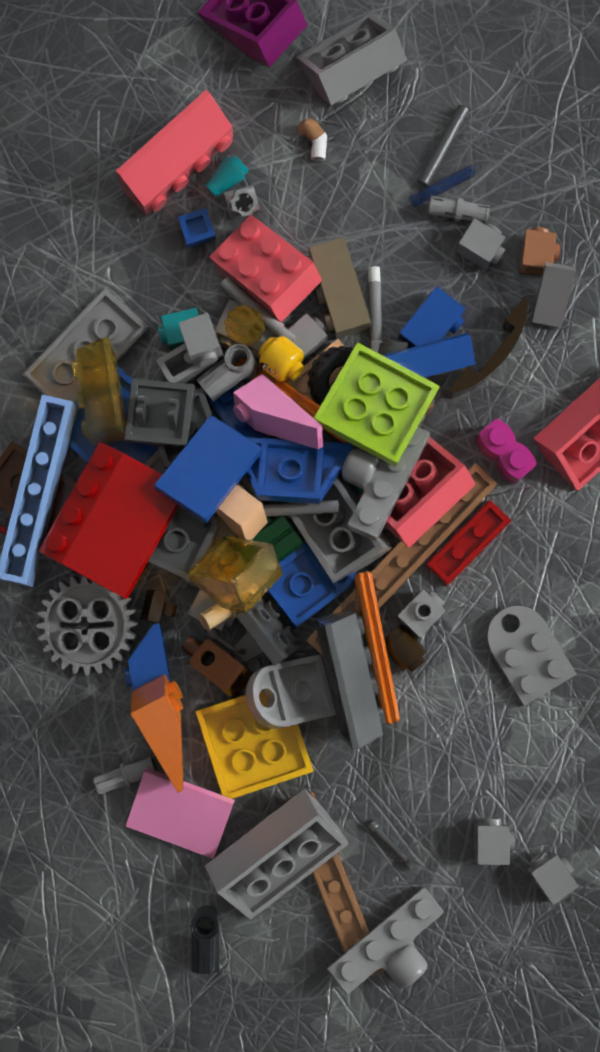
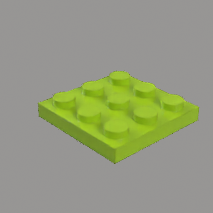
[314,342,440,467]

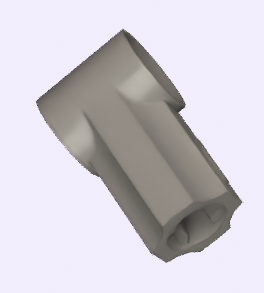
[224,185,260,219]
[196,344,259,402]

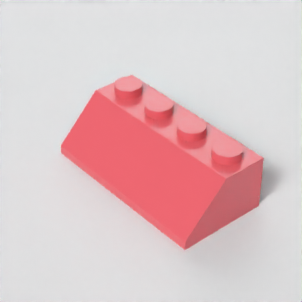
[116,90,233,216]
[533,378,600,491]

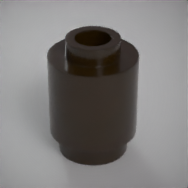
[384,625,427,672]

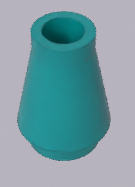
[205,153,249,197]

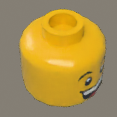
[258,336,304,382]

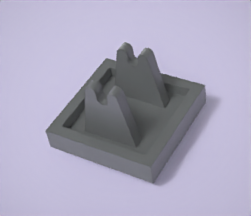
[124,379,195,448]
[235,597,304,666]

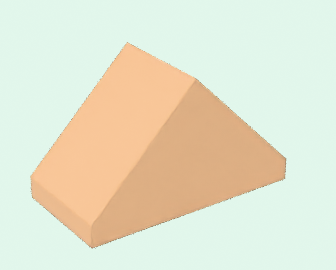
[216,485,268,544]

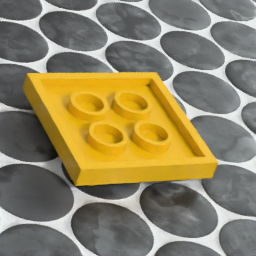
[195,691,314,799]

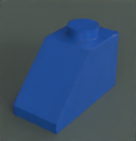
[124,623,172,691]

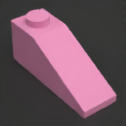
[233,374,323,450]

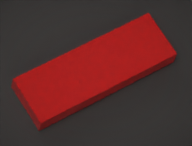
[425,500,511,586]

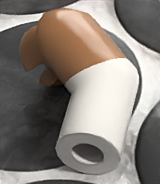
[297,118,327,162]

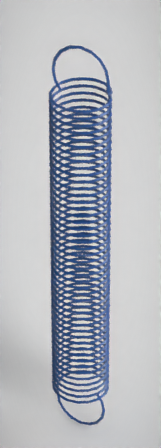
[404,165,481,208]

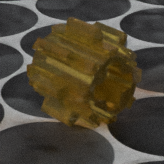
[224,305,265,346]

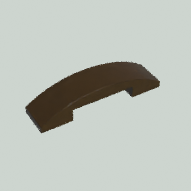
[446,297,530,399]

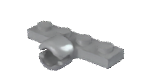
[342,427,430,541]
[326,887,444,995]

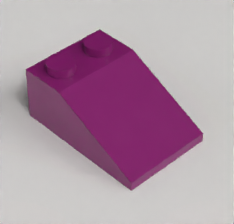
[197,0,308,67]

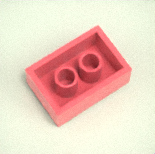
[209,214,322,323]
[359,437,476,548]

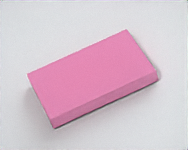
[126,767,235,859]

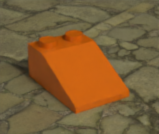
[130,674,183,793]

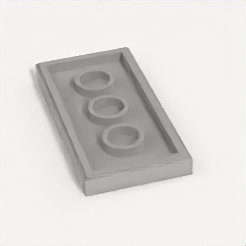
[22,287,150,404]

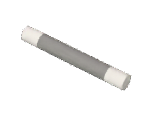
[368,266,383,353]

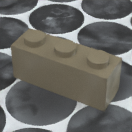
[309,237,371,340]

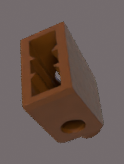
[181,635,253,698]

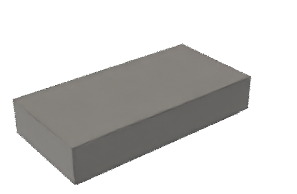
[532,262,576,328]

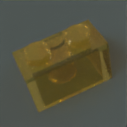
[187,536,283,613]

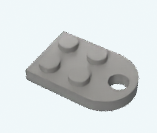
[486,606,577,706]
[246,655,336,729]

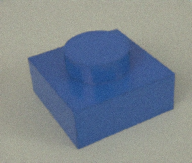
[178,208,216,248]

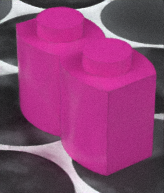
[475,419,537,484]

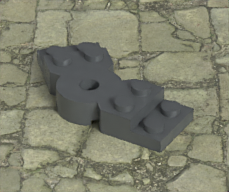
[148,388,220,583]

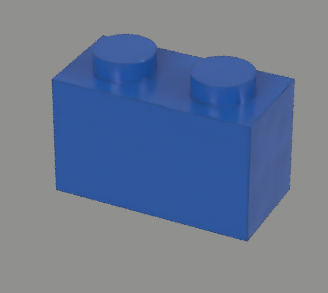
[398,287,466,348]

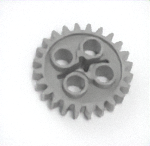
[36,576,138,676]

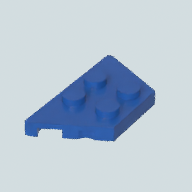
[245,437,353,504]

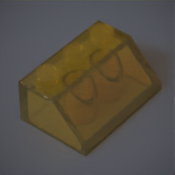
[72,337,127,446]

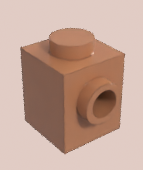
[518,227,560,276]

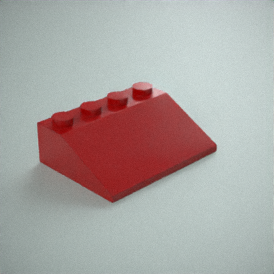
[38,442,179,599]

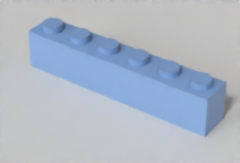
[0,395,78,587]

